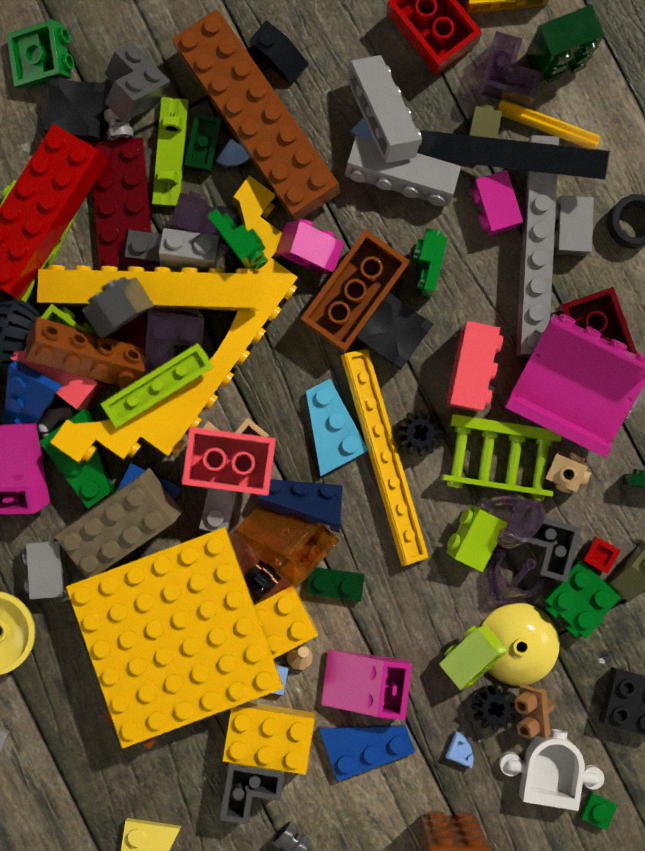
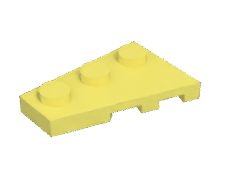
[121,818,181,851]

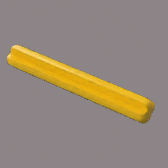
[497,99,600,149]

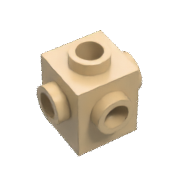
[546,451,592,494]

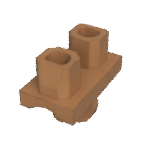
[514,683,555,739]

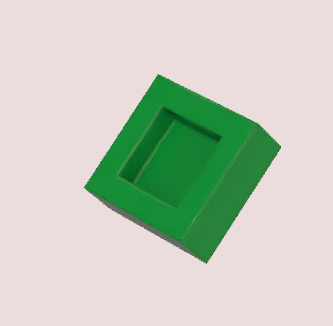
[580,791,618,830]

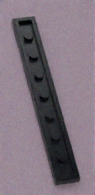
[417,130,610,180]

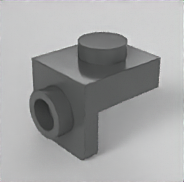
[125,230,162,265]

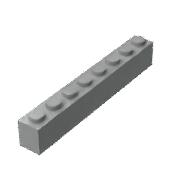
[516,135,559,358]

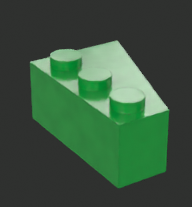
[39,409,115,509]

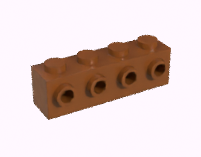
[25,317,144,388]

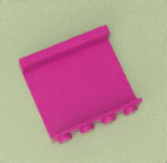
[505,314,645,458]

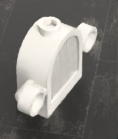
[499,729,604,811]

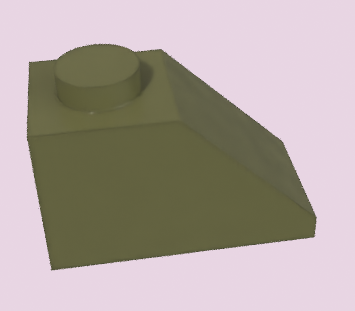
[607,543,645,602]

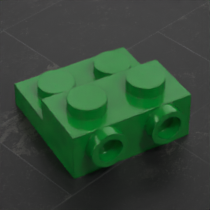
[7,19,75,89]
[207,209,268,271]
[412,229,448,299]
[542,559,621,639]

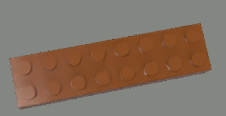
[171,9,340,222]

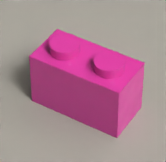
[470,170,523,236]
[276,219,344,274]

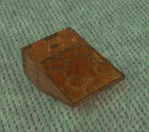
[234,506,339,588]

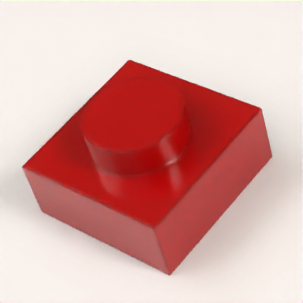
[581,536,621,574]

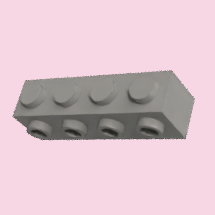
[347,55,422,163]
[344,135,461,207]

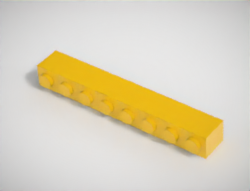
[37,265,261,311]

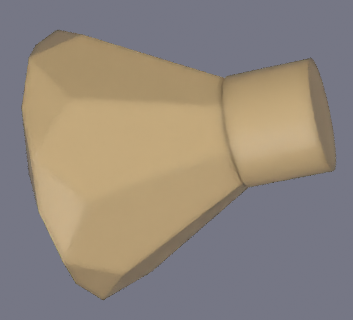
[287,644,313,670]

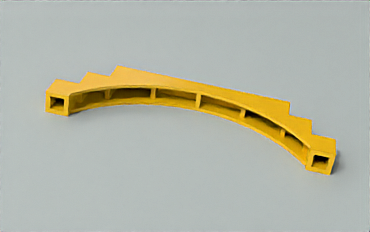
[50,175,298,464]

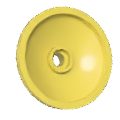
[0,591,35,675]
[480,603,559,686]

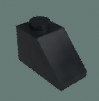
[249,20,309,85]

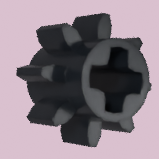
[248,559,281,593]

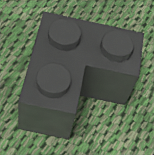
[104,43,171,122]
[82,277,154,339]
[515,512,581,582]
[220,762,285,825]

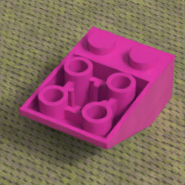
[0,423,50,514]
[321,649,412,721]

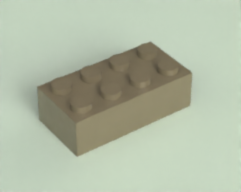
[55,468,182,578]

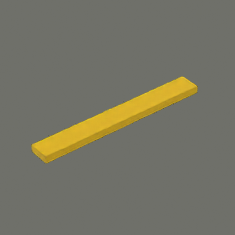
[341,348,429,566]

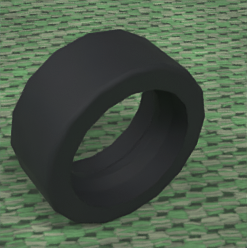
[608,194,645,248]

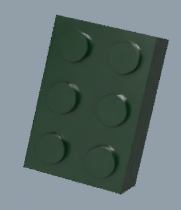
[525,4,605,83]

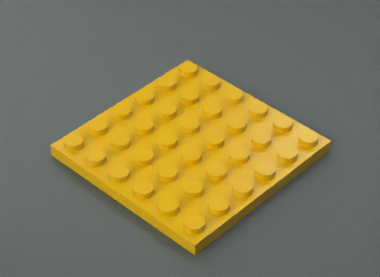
[66,527,284,749]

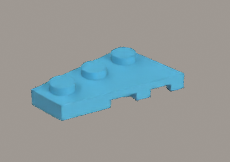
[306,379,368,476]

